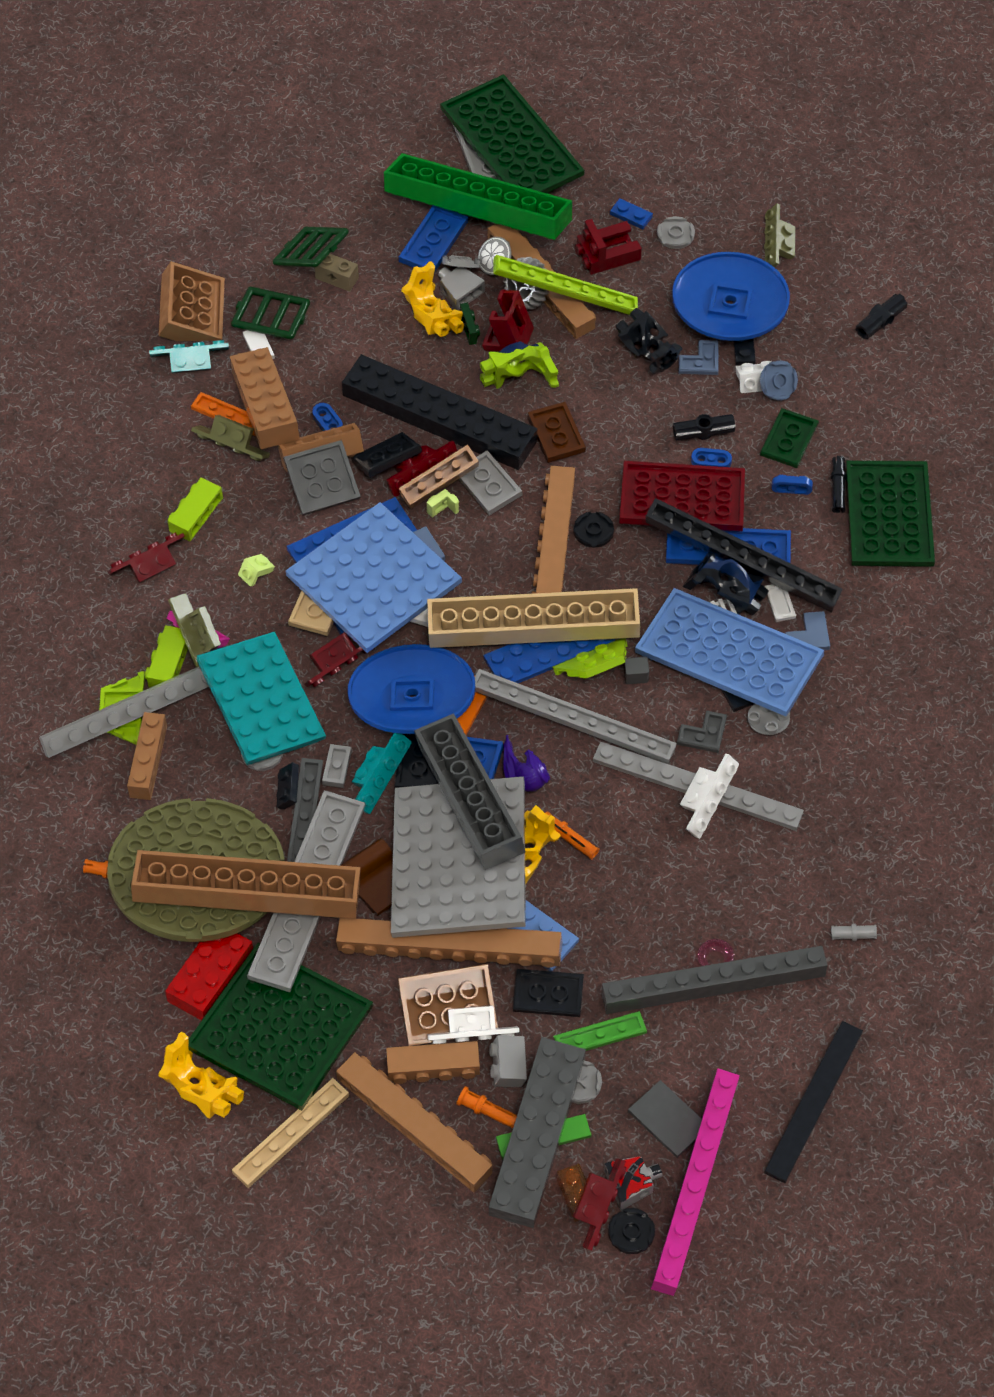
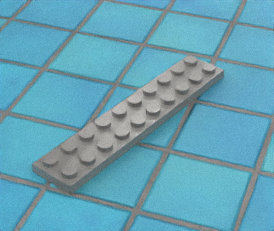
[247,790,365,992]

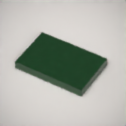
[760,408,819,468]

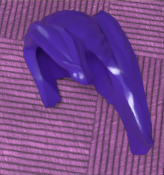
[503,735,550,792]

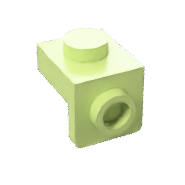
[427,489,459,518]
[238,554,275,586]

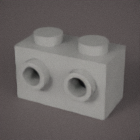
[489,1035,527,1087]

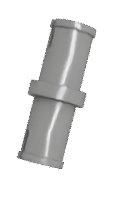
[831,924,877,941]

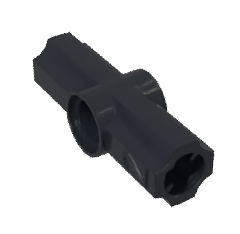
[855,293,908,339]
[673,414,735,441]

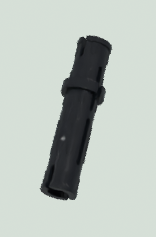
[831,456,847,513]

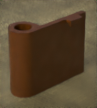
[341,838,393,916]

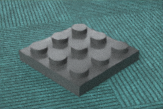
[283,440,361,516]

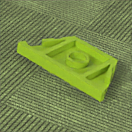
[553,638,628,678]
[99,671,145,745]

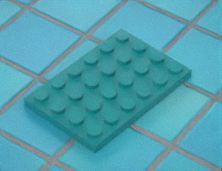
[196,631,326,765]

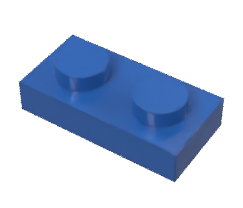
[610,198,653,230]

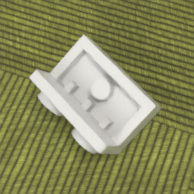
[736,361,771,393]

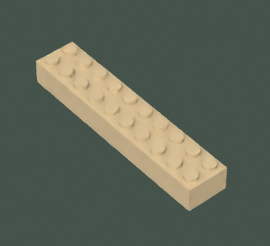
[427,588,640,648]

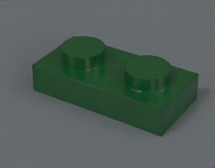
[460,302,480,345]

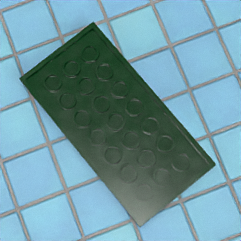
[440,74,585,193]

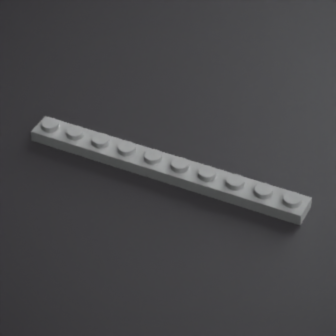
[39,666,209,758]
[475,669,677,764]
[593,741,804,831]

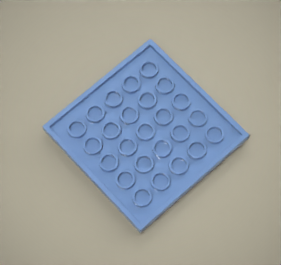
[286,502,462,653]

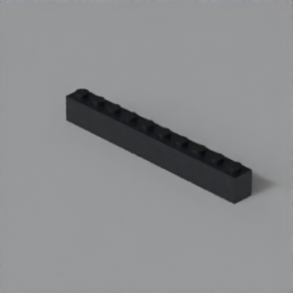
[646,498,843,613]

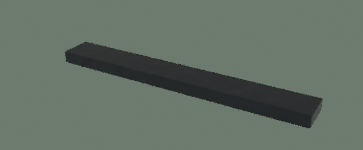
[764,1021,863,1183]

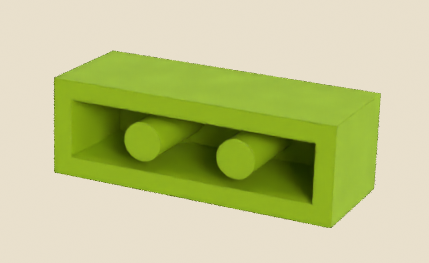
[168,478,223,541]
[145,625,188,688]

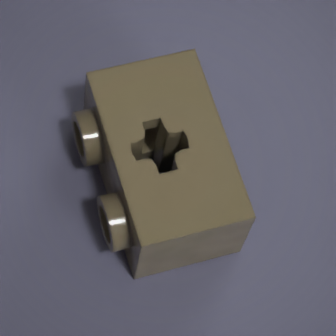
[315,254,359,292]

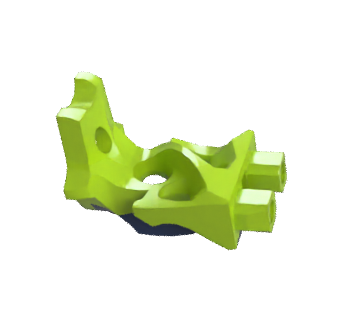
[480,341,559,389]

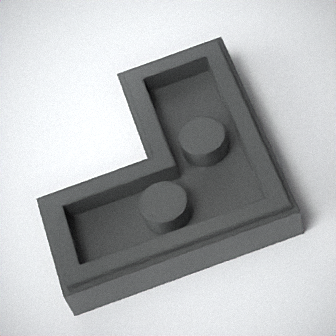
[677,710,727,753]

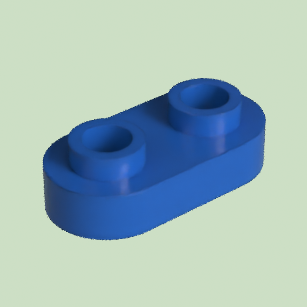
[312,403,343,431]
[691,448,732,467]
[772,475,813,495]

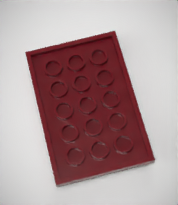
[619,461,745,531]

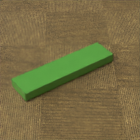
[554,1011,647,1051]
[496,1114,591,1160]

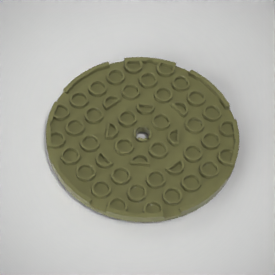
[107,798,285,942]

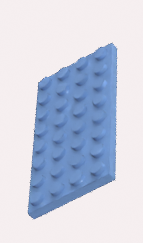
[635,588,824,716]

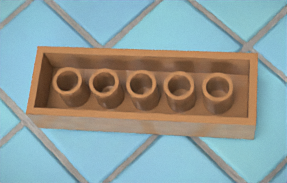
[230,347,300,449]

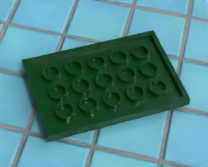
[846,460,935,567]

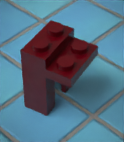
[575,219,642,275]
[482,290,534,351]

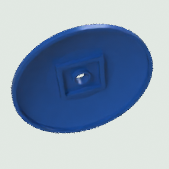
[672,252,790,341]
[348,644,476,734]

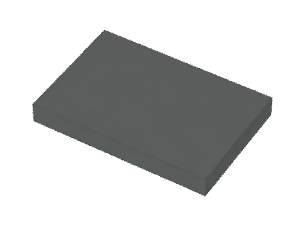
[628,1080,702,1158]

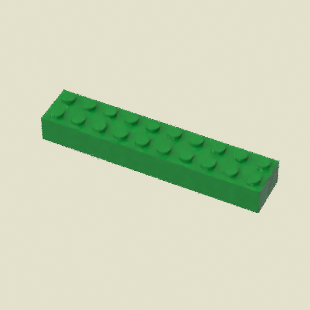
[384,153,572,240]

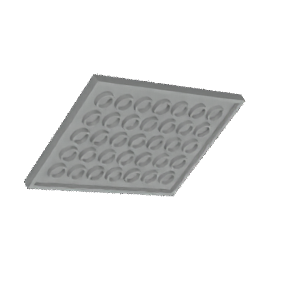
[391,776,526,938]

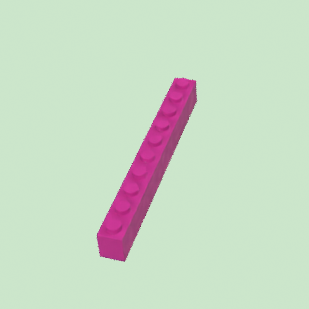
[651,1068,740,1296]

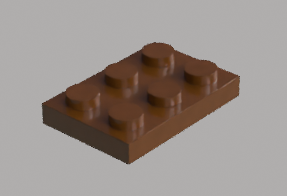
[528,402,586,463]

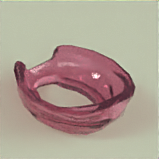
[697,939,734,966]

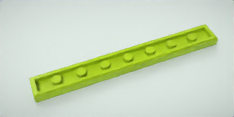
[493,255,638,315]

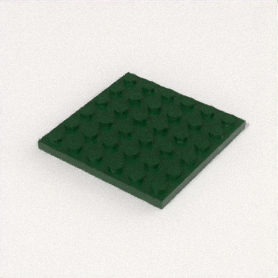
[189,943,373,1111]

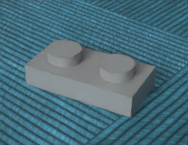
[322,744,352,788]

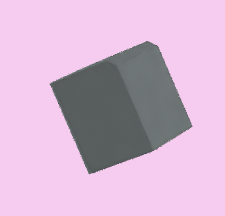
[623,656,649,685]

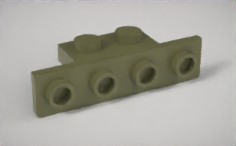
[764,203,795,268]
[191,415,270,461]
[168,593,221,667]

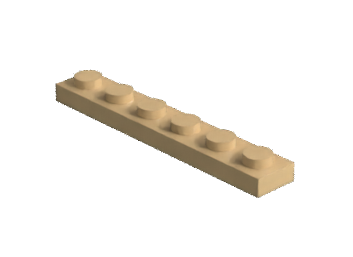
[232,1078,349,1188]

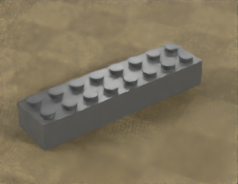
[414,713,526,870]
[489,1037,586,1228]

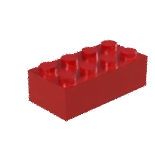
[165,933,253,1021]

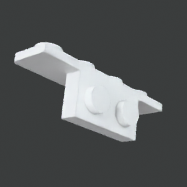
[680,754,739,839]
[427,1005,519,1044]

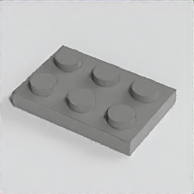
[459,450,522,515]

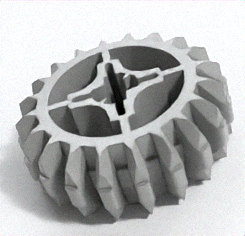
[502,257,549,310]

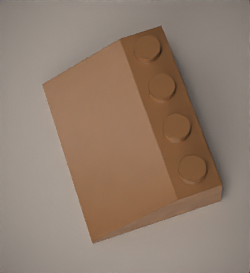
[159,261,225,341]
[397,964,498,1046]

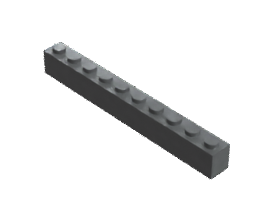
[602,946,828,1014]

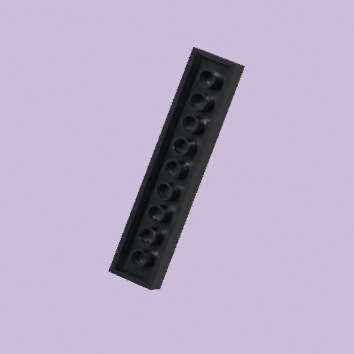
[342,354,537,470]

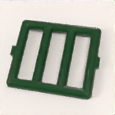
[273,226,349,267]
[231,286,310,340]

